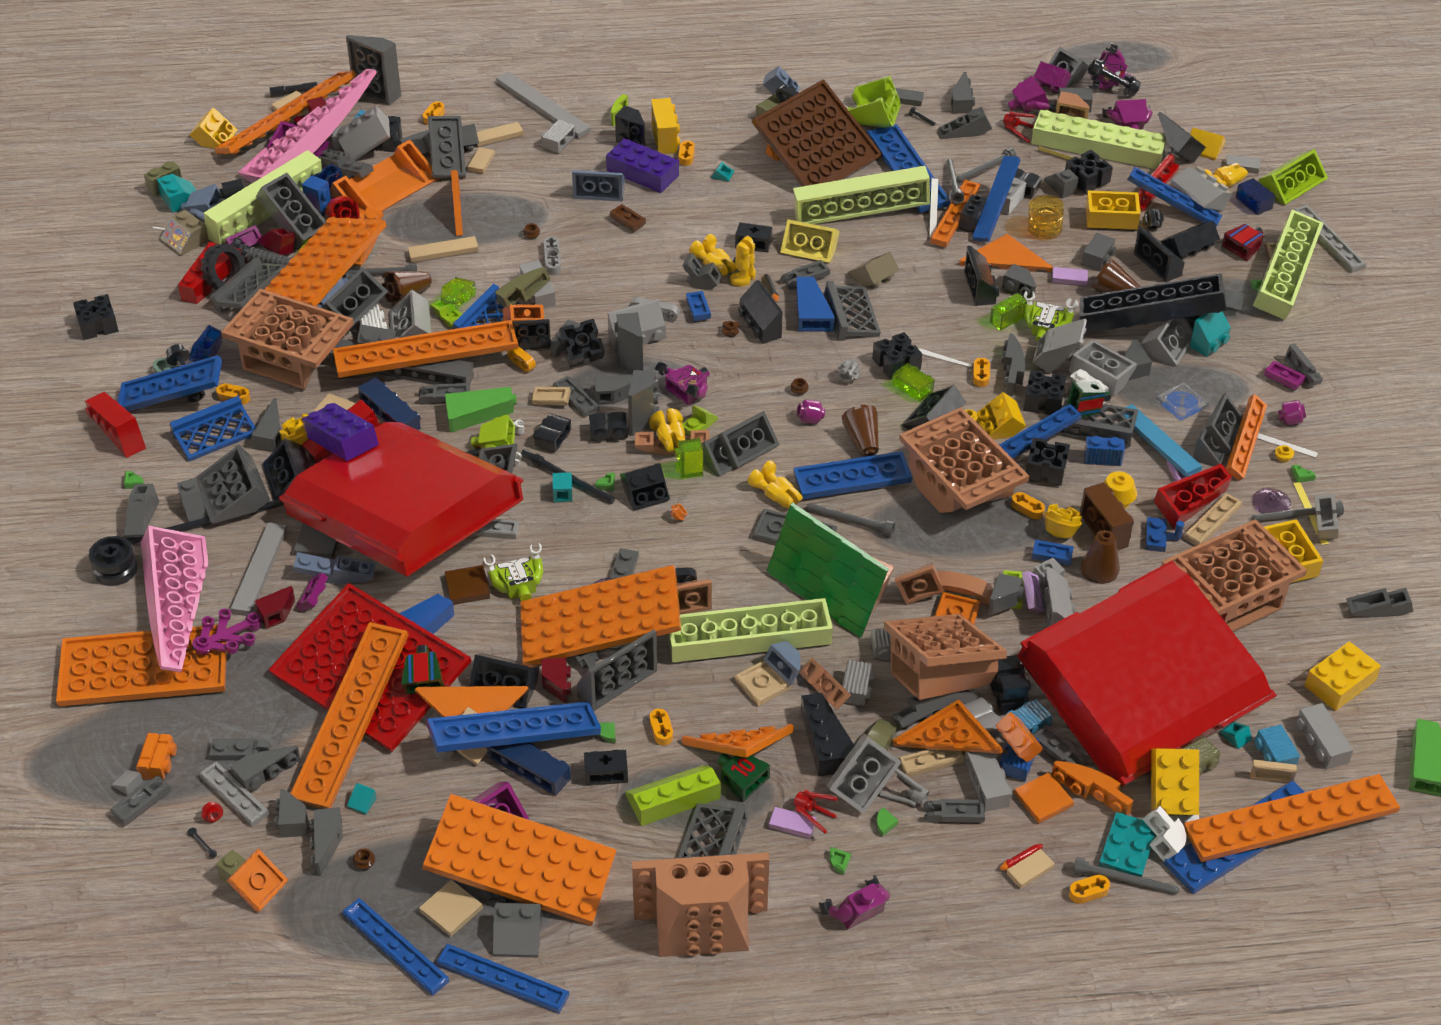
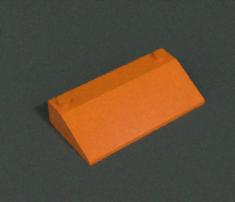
[330,139,438,218]

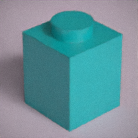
[552,472,573,503]

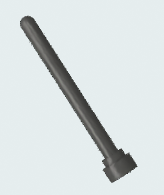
[956,148,1016,182]
[946,159,964,204]
[347,263,417,275]
[1252,500,1344,522]
[806,503,895,537]
[1073,857,1179,894]

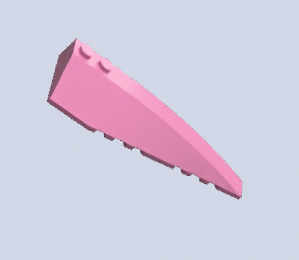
[238,69,377,183]
[141,526,208,672]

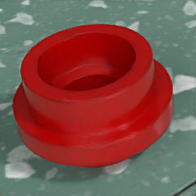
[201,802,223,823]

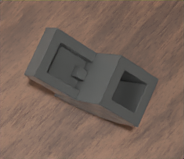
[682,253,722,289]

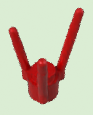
[1003,111,1035,143]
[794,789,837,834]

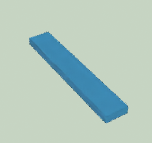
[1123,404,1202,477]

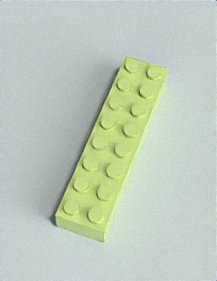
[1031,110,1167,169]
[204,150,323,244]
[793,166,930,224]
[1253,210,1323,320]
[667,598,833,663]

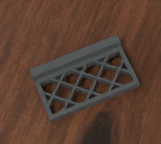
[210,258,286,311]
[823,281,881,340]
[1057,397,1138,447]
[678,803,748,858]

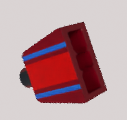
[1222,224,1264,261]

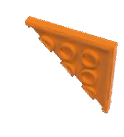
[451,170,463,236]
[959,234,1053,272]
[415,686,529,717]
[891,699,1003,754]
[681,724,794,758]

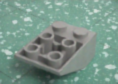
[1033,319,1087,373]

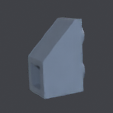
[763,66,800,94]

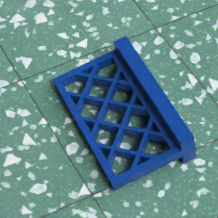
[453,283,523,329]
[169,396,256,462]

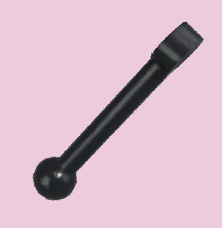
[188,827,217,858]

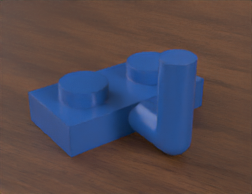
[1146,517,1184,552]

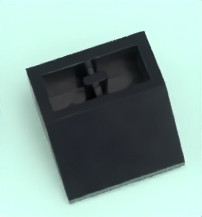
[615,105,645,146]
[513,319,551,350]
[620,463,670,510]

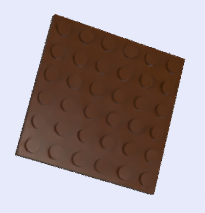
[752,79,882,187]

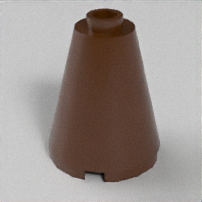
[1092,259,1141,293]
[381,271,432,306]
[842,404,879,457]
[1080,531,1120,584]

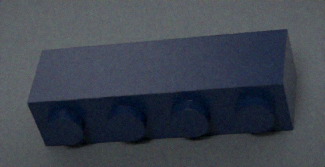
[358,378,421,430]
[487,742,571,796]

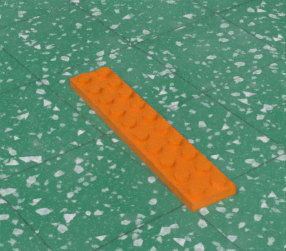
[214,70,357,155]
[333,320,518,378]
[290,622,408,809]
[1184,774,1400,862]

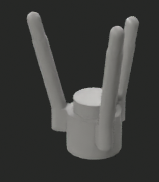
[879,768,930,807]

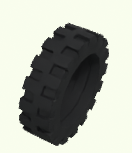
[201,244,246,290]

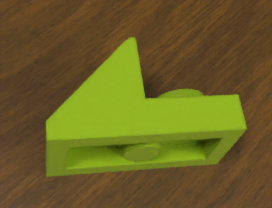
[682,405,718,436]

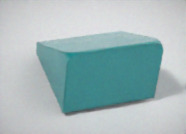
[711,161,735,182]
[1220,722,1252,749]
[347,783,377,815]

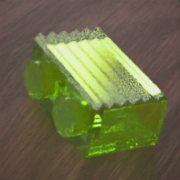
[441,277,476,307]
[990,293,1027,331]
[892,363,935,402]
[675,438,703,479]

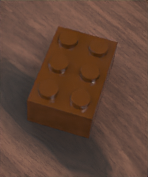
[1080,482,1134,550]

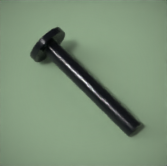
[909,106,936,126]

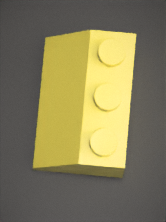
[780,219,840,263]

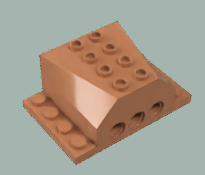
[221,289,354,390]
[899,407,1029,513]
[1161,519,1307,632]
[884,614,1007,700]
[632,852,769,957]

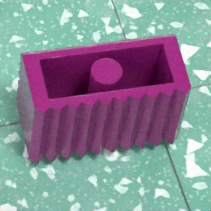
[1033,61,1071,93]

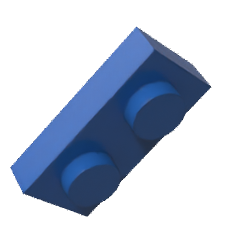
[686,291,711,321]
[1032,540,1074,565]

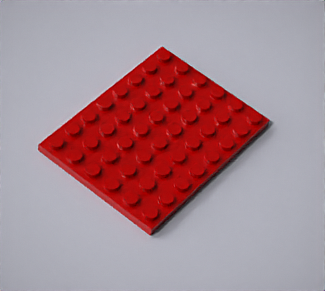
[268,583,472,752]

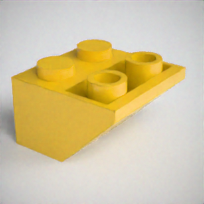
[189,108,237,148]
[977,392,1026,440]

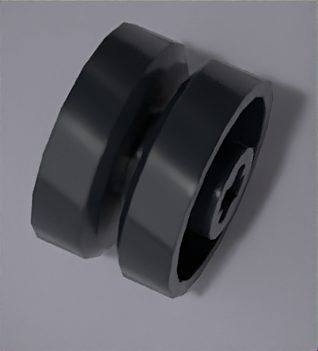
[89,536,137,586]

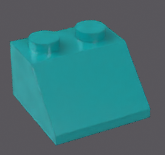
[157,174,196,213]
[1190,312,1231,357]

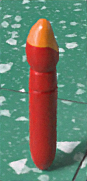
[1000,844,1043,871]

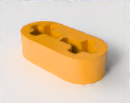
[423,101,445,125]
[679,141,695,166]
[507,346,536,372]
[973,357,990,387]
[216,383,251,405]
[1011,492,1045,519]
[650,709,673,746]
[1069,875,1110,904]

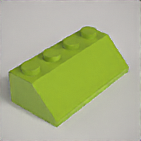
[1259,149,1328,205]
[625,764,721,826]

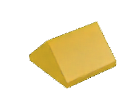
[1190,127,1226,161]

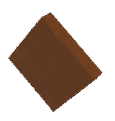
[445,565,490,605]

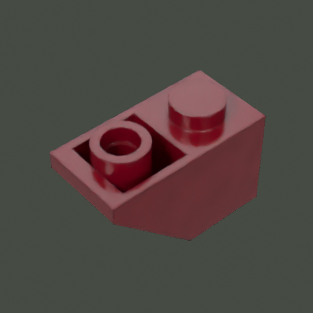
[257,228,295,256]
[254,586,295,629]
[541,658,571,703]

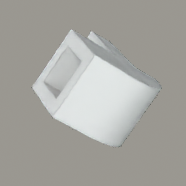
[1143,806,1186,861]

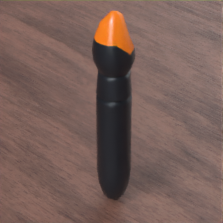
[764,274,779,302]

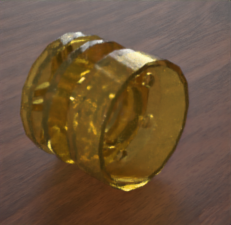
[1028,195,1064,239]

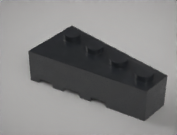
[801,693,855,777]

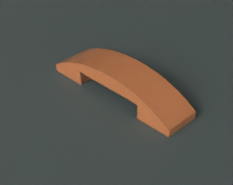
[635,430,710,455]
[937,571,994,605]
[799,658,851,710]

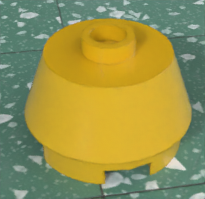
[279,414,309,445]
[1103,471,1137,509]
[1044,504,1082,538]

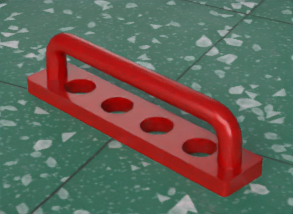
[1137,154,1179,212]

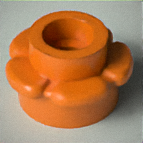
[670,503,688,521]

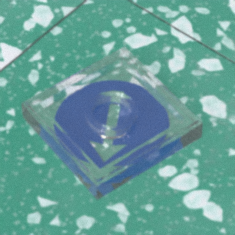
[1156,382,1209,421]

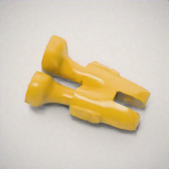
[1204,163,1248,188]
[689,234,736,277]
[730,236,756,287]
[649,408,686,452]
[747,460,803,509]

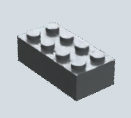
[256,172,326,249]

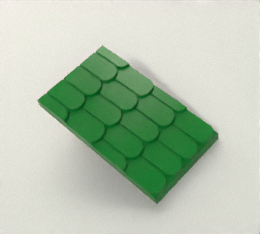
[766,502,894,638]

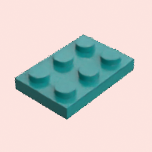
[1099,812,1156,877]

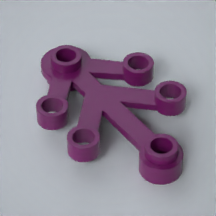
[192,608,261,655]

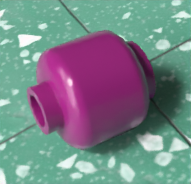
[797,399,825,424]
[1278,400,1306,426]

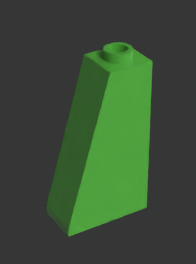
[445,387,517,432]
[1409,718,1441,796]

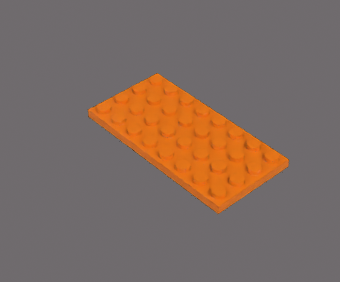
[264,217,387,306]
[521,565,682,665]
[56,625,227,707]
[422,794,617,926]

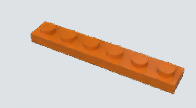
[931,180,980,248]
[1226,394,1267,481]

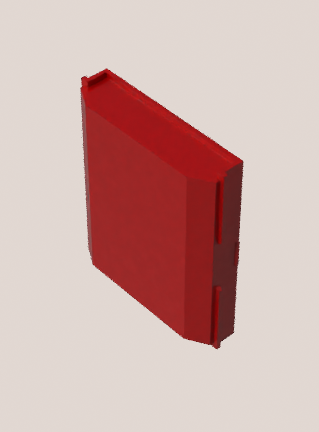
[279,422,524,577]
[1017,560,1277,788]

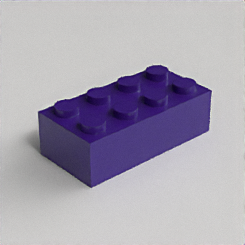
[606,138,679,193]
[302,403,379,461]

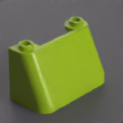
[847,76,901,128]

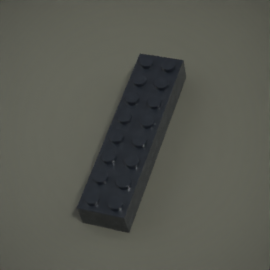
[1080,273,1227,334]

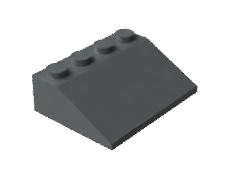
[346,35,402,105]
[195,445,270,524]
[577,629,657,711]

